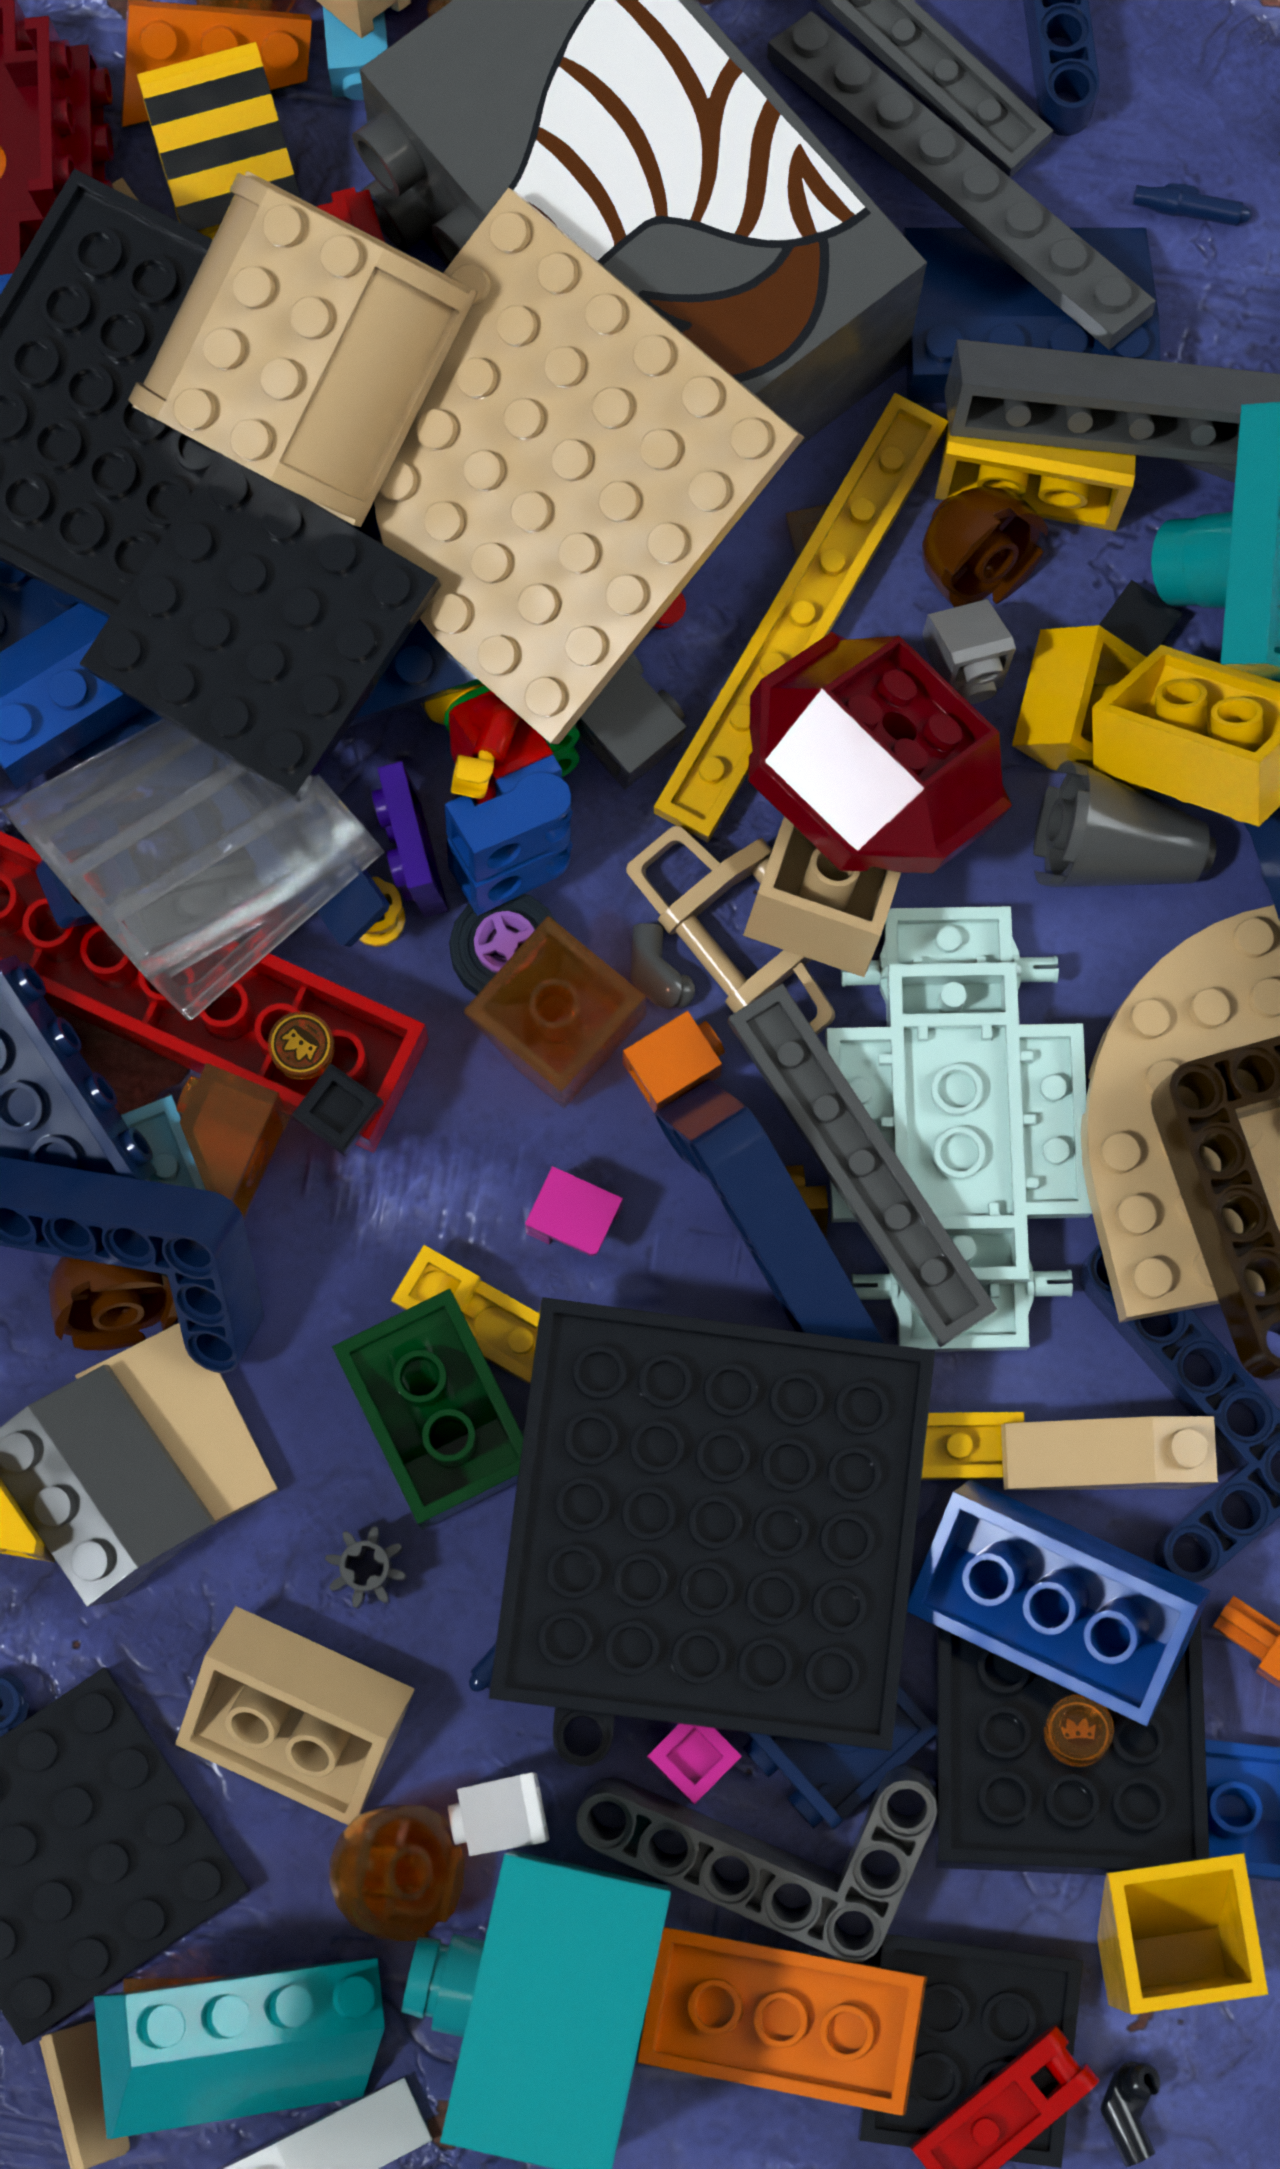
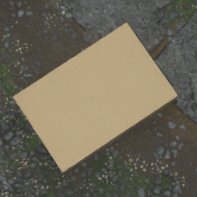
[75,1323,279,1523]

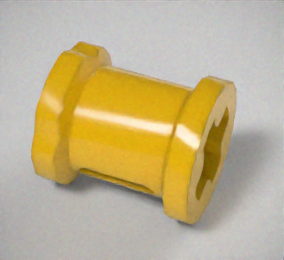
[359,877,406,947]

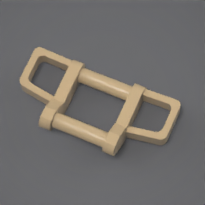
[626,826,835,1035]

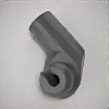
[630,923,695,1009]

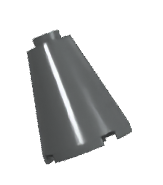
[1033,760,1217,887]

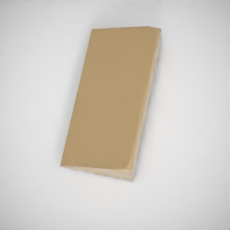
[39,2020,130,2169]

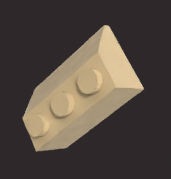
[175,1606,415,1828]

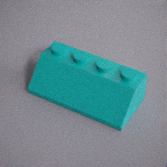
[94,1958,385,2139]

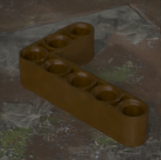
[1151,1036,1280,1381]

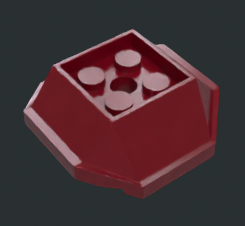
[748,632,1012,873]

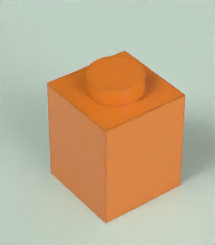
[622,1011,725,1113]

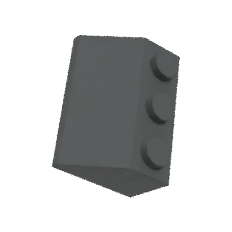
[0,1365,217,1607]

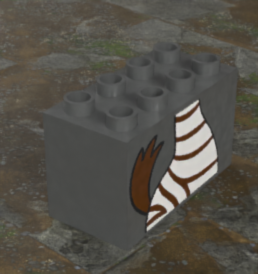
[352,0,927,452]

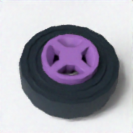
[449,894,563,1005]

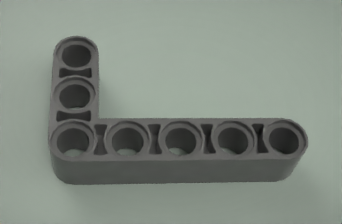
[576,1764,938,1963]

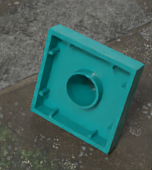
[1151,402,1280,682]

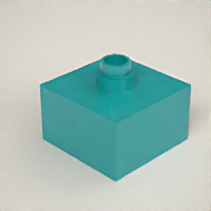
[402,1850,671,2169]

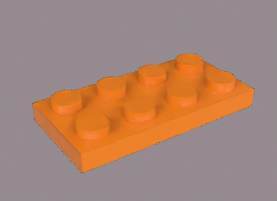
[637,1926,927,2116]

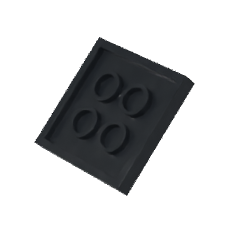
[858,1933,1083,2168]

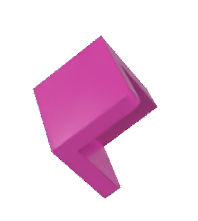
[525,1166,623,1256]
[646,1724,742,1805]

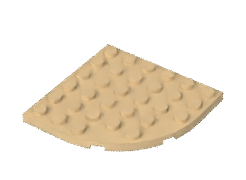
[374,187,805,745]
[1081,905,1280,1323]

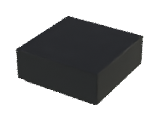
[1099,580,1183,657]
[291,1063,384,1157]

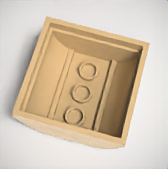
[128,171,478,527]

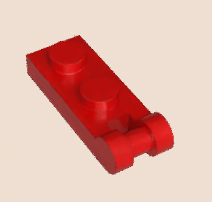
[910,2025,1100,2169]

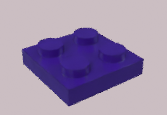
[372,761,449,917]

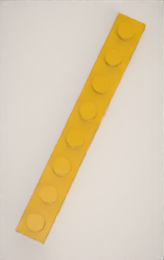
[654,393,948,843]

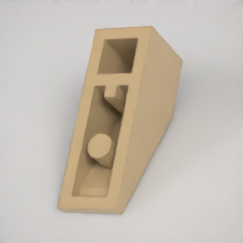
[1001,1416,1218,1490]

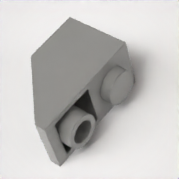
[922,599,1016,704]

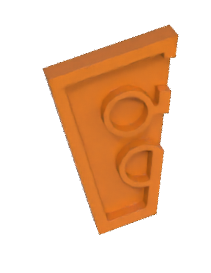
[121,0,312,127]

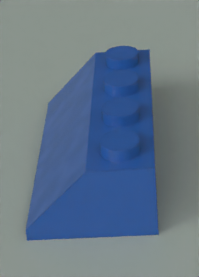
[0,603,146,790]
[907,1479,1211,1726]

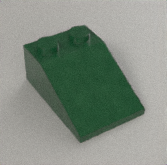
[332,1289,523,1530]

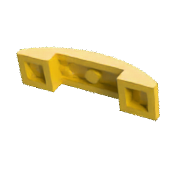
[391,1245,539,1385]

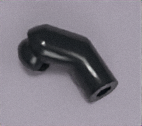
[1100,2061,1160,2167]

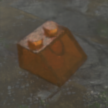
[464,916,647,1109]
[177,1063,290,1220]

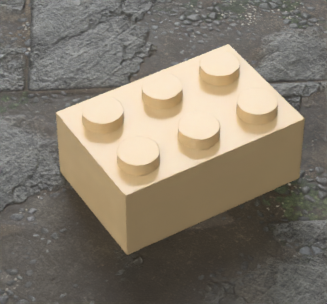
[743,816,901,977]

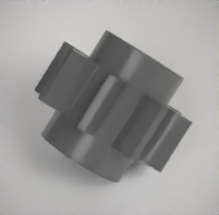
[325,1526,407,1609]

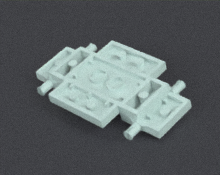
[825,906,1092,1352]

